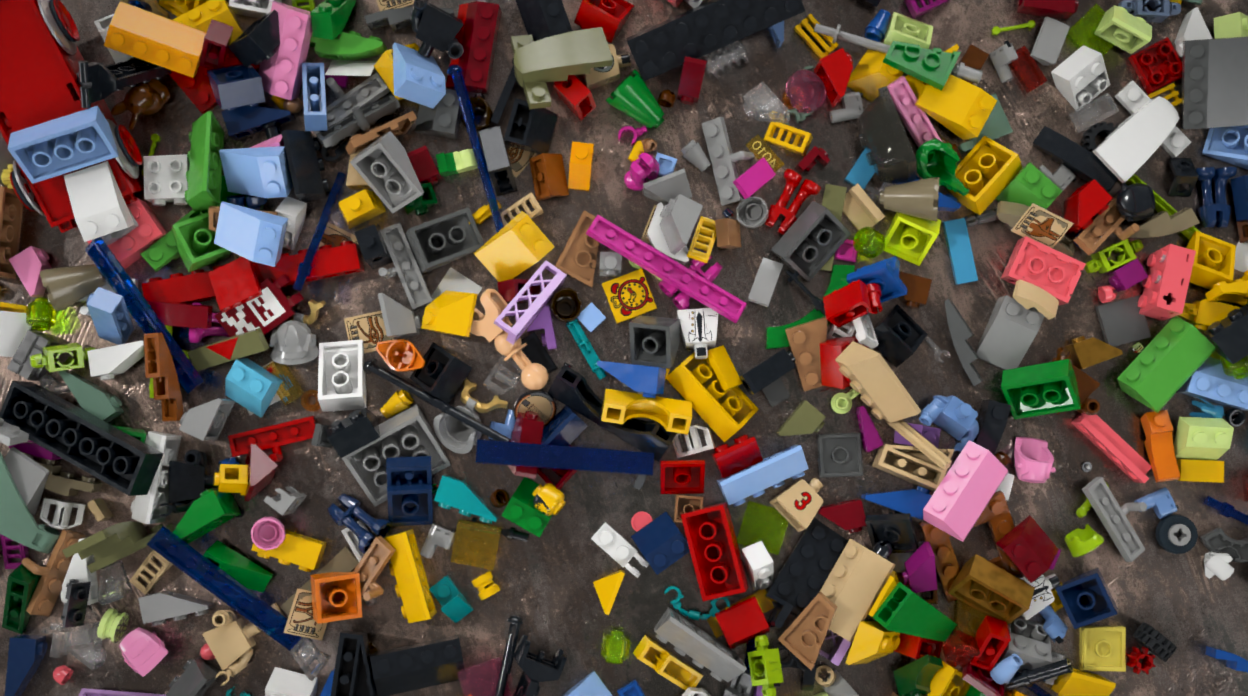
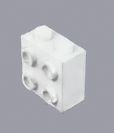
[143,154,190,206]

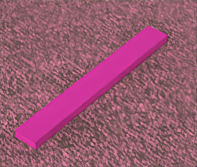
[586,214,747,323]

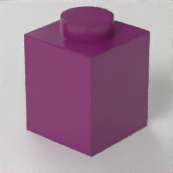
[1107,258,1148,292]

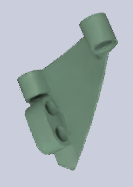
[0,451,60,554]

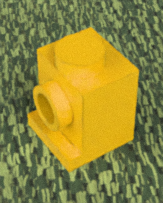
[214,464,248,495]

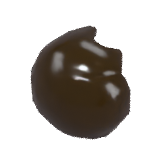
[461,97,493,132]
[549,288,583,322]

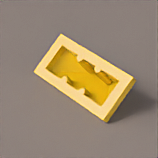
[593,570,625,615]

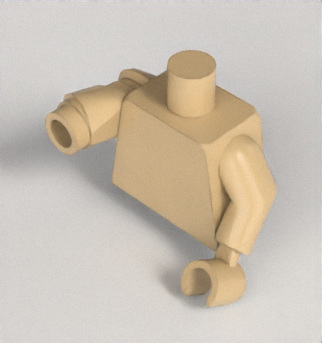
[202,610,261,686]

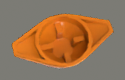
[375,339,425,372]

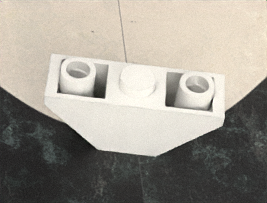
[647,202,689,265]

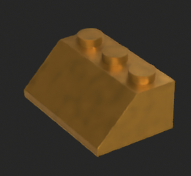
[948,554,1035,624]

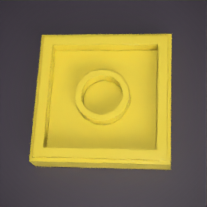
[1079,625,1126,672]

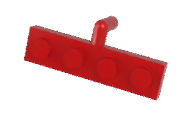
[228,416,316,462]

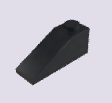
[973,400,1011,455]

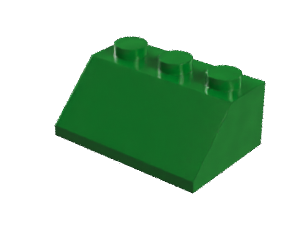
[1001,359,1081,420]

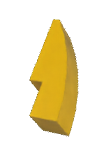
[633,635,703,691]

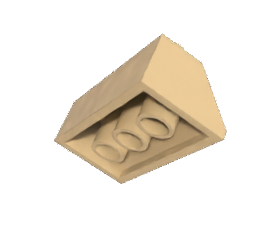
[835,341,921,423]
[820,539,895,643]

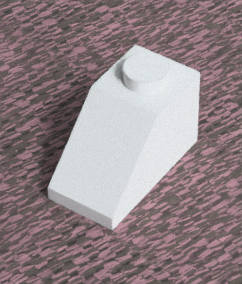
[1174,7,1213,58]

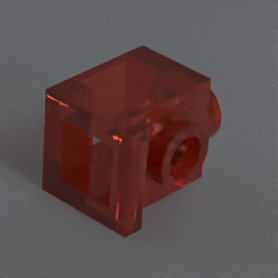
[942,630,980,668]

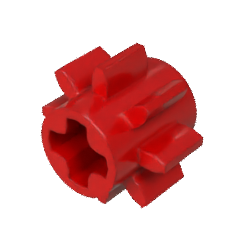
[1126,647,1156,674]

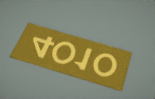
[746,134,784,172]

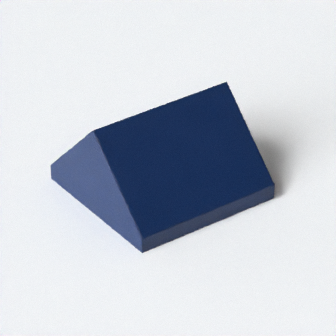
[541,405,588,457]

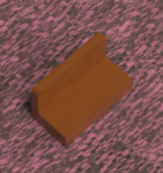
[529,153,569,201]

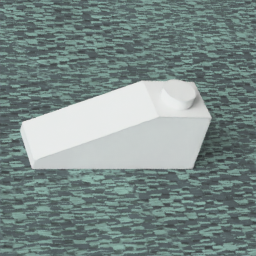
[87,340,145,380]
[61,537,100,605]

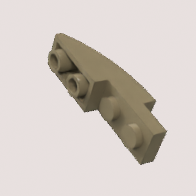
[997,201,1074,257]
[23,453,102,497]

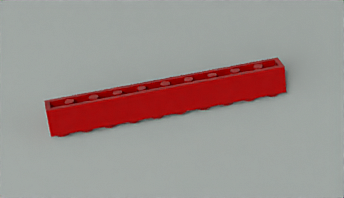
[141,241,365,309]

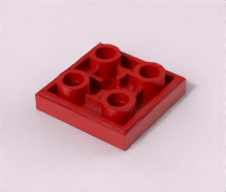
[1128,37,1182,95]

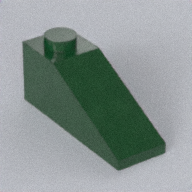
[2,564,42,635]

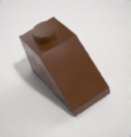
[898,271,932,309]

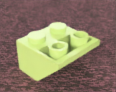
[1213,12,1248,39]

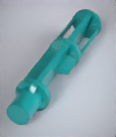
[566,318,607,380]

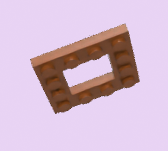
[919,491,1020,603]

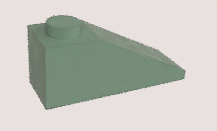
[59,370,124,423]

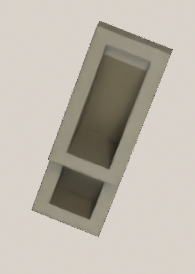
[1129,207,1200,238]

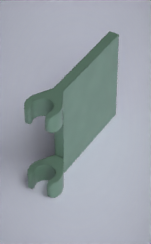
[957,93,1013,154]

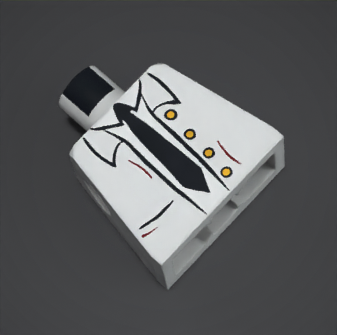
[677,308,718,359]
[1015,573,1061,620]

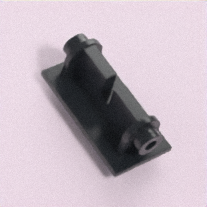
[61,579,91,628]

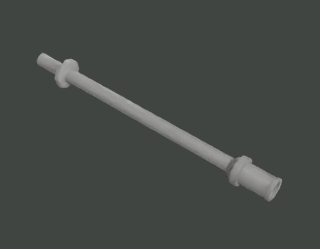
[813,23,983,84]

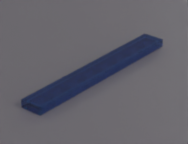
[85,237,204,393]
[475,440,654,476]
[147,526,302,651]

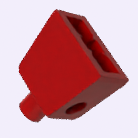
[553,75,596,121]

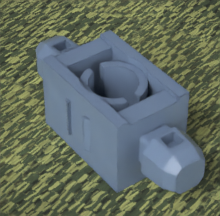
[1118,0,1181,23]

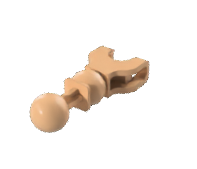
[470,289,549,390]

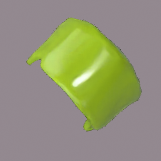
[1064,524,1104,557]

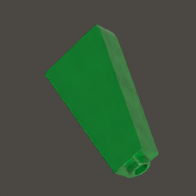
[873,582,958,642]

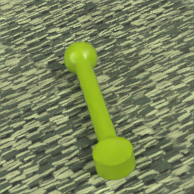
[991,20,1036,36]
[141,134,161,176]

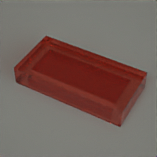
[1009,45,1048,94]

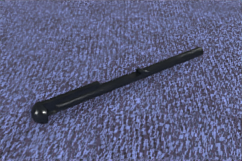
[363,358,511,447]
[495,614,523,696]

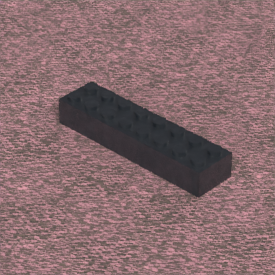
[627,0,805,81]
[0,381,163,496]

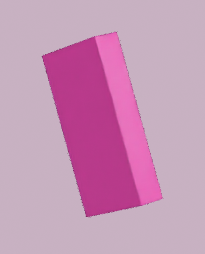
[733,157,776,199]

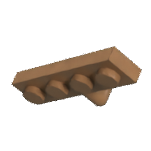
[1073,195,1140,256]
[21,529,86,617]
[353,536,396,602]

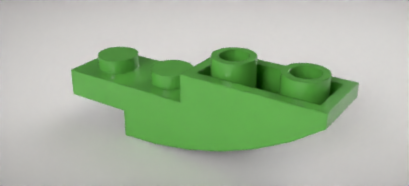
[309,31,387,60]
[140,210,209,272]

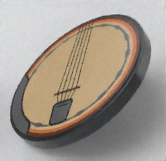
[513,390,557,427]

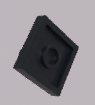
[865,511,918,554]

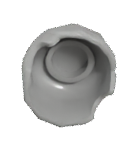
[736,196,769,229]

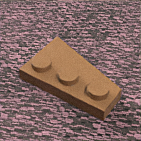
[346,111,417,156]
[555,211,600,288]
[785,317,827,392]
[778,591,837,671]

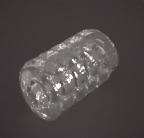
[700,40,748,78]

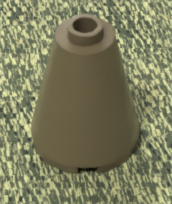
[880,177,940,221]
[40,264,109,311]

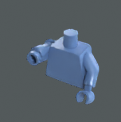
[919,395,979,454]

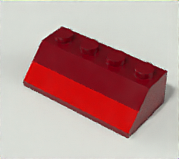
[446,1,502,95]

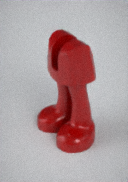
[765,168,821,235]

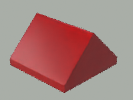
[660,460,705,494]
[715,596,770,650]

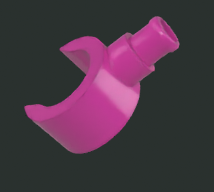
[618,126,647,146]

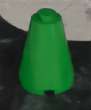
[605,69,664,129]

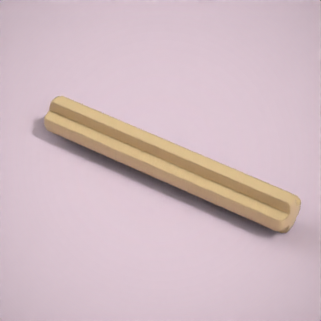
[885,419,952,470]

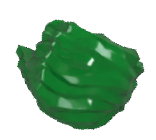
[914,138,969,196]

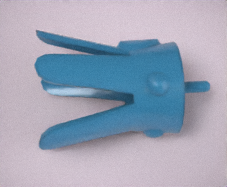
[1189,397,1225,418]

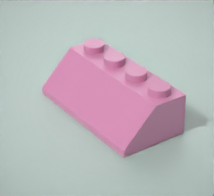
[259,1,312,100]
[923,440,1008,542]

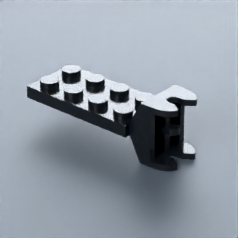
[513,635,567,696]

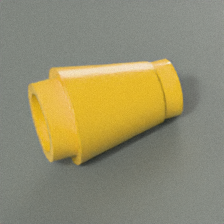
[380,389,413,419]

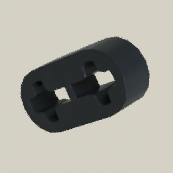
[321,134,356,163]

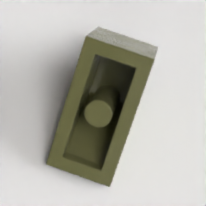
[775,400,826,436]

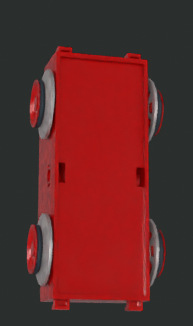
[0,0,144,233]

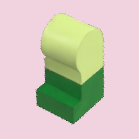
[436,149,479,177]

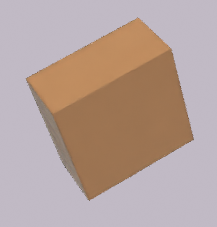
[715,218,742,249]
[673,494,703,523]

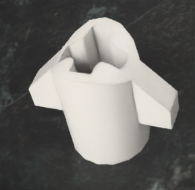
[1204,552,1234,581]

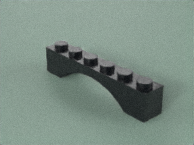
[548,365,676,462]

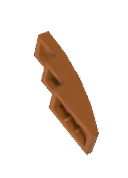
[144,333,184,421]

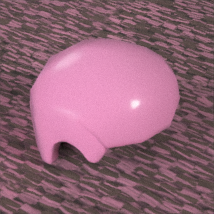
[251,516,286,551]

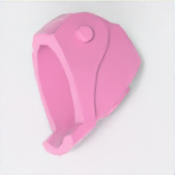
[1014,437,1056,483]
[119,627,169,677]

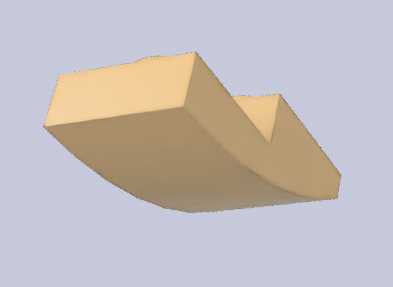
[1012,280,1059,320]

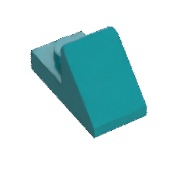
[429,575,474,623]

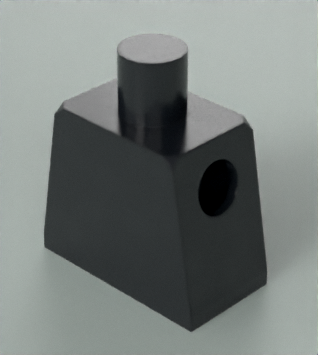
[354,224,393,270]

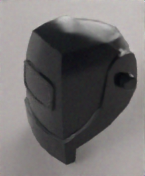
[1115,183,1155,222]

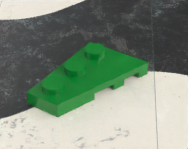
[883,41,961,90]

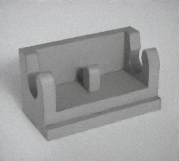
[263,486,307,516]

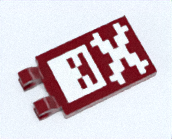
[215,274,304,337]

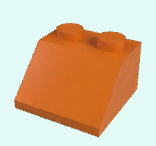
[310,572,362,624]

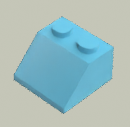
[225,358,283,418]

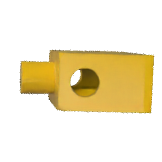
[338,189,386,229]

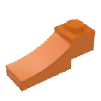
[1140,410,1181,483]

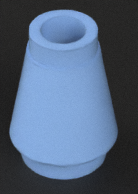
[990,653,1023,685]

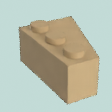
[872,444,955,492]

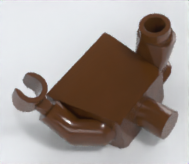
[1051,347,1100,415]

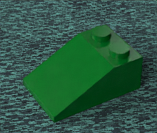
[165,489,242,547]

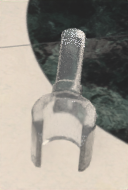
[924,336,951,363]

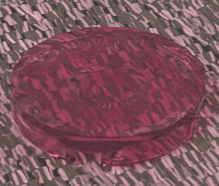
[785,69,826,113]

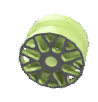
[97,608,129,643]

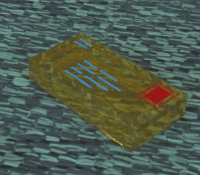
[264,362,305,406]

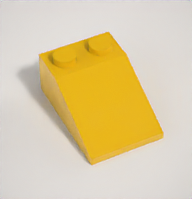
[915,74,998,140]
[473,211,555,282]

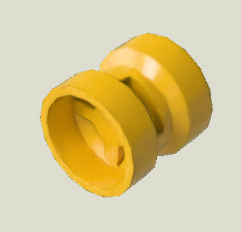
[471,571,500,601]

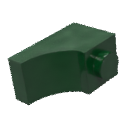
[893,655,943,696]

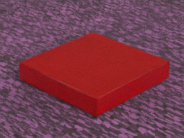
[208,257,263,313]

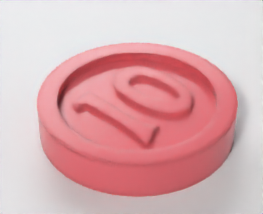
[631,511,653,532]

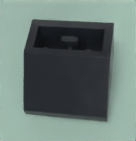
[504,98,558,154]

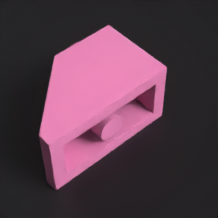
[8,246,51,298]

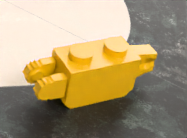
[1177,298,1240,332]

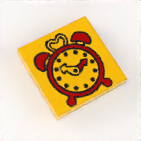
[602,268,657,324]

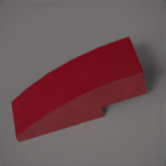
[146,301,213,329]

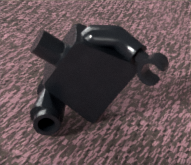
[410,0,464,59]
[158,449,218,517]

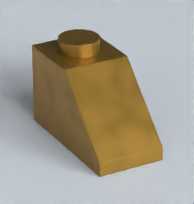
[1066,335,1123,369]

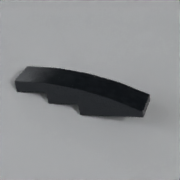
[1033,126,1118,193]

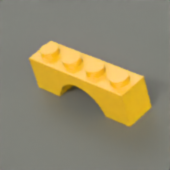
[601,388,692,435]

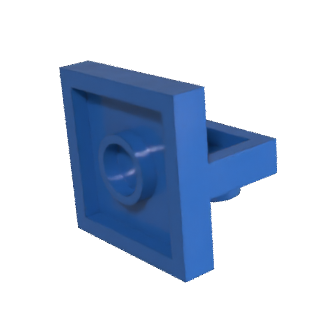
[846,256,907,303]

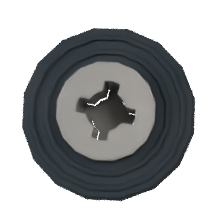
[1155,515,1198,554]

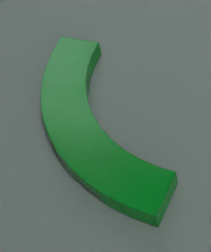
[766,265,855,349]

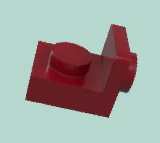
[794,146,831,174]

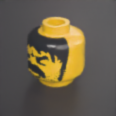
[532,483,566,516]

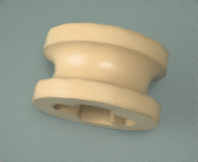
[815,665,836,687]

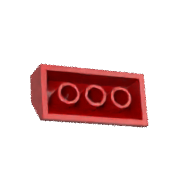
[681,502,749,601]

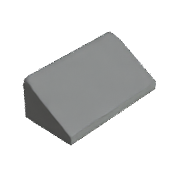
[1030,17,1070,66]

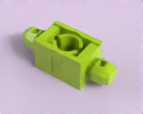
[1084,239,1144,274]
[29,343,95,372]
[747,635,783,696]

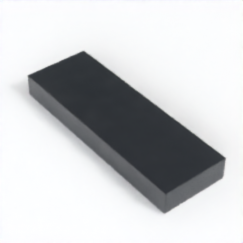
[491,64,519,127]

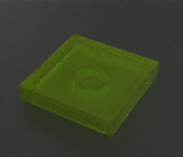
[1066,3,1114,56]
[737,500,788,555]

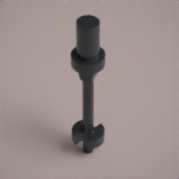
[786,270,826,317]
[464,517,529,543]

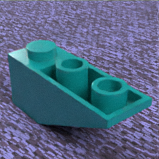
[434,475,499,524]

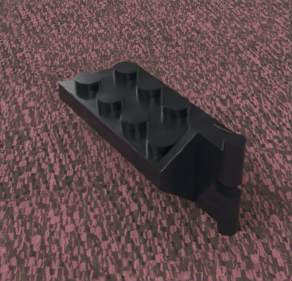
[76,58,172,108]
[765,518,848,628]

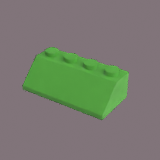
[185,111,225,211]
[1117,316,1216,413]

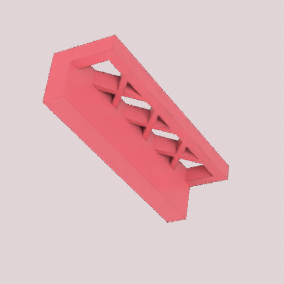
[1071,413,1151,483]

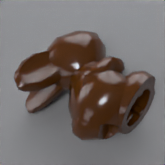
[111,79,170,130]

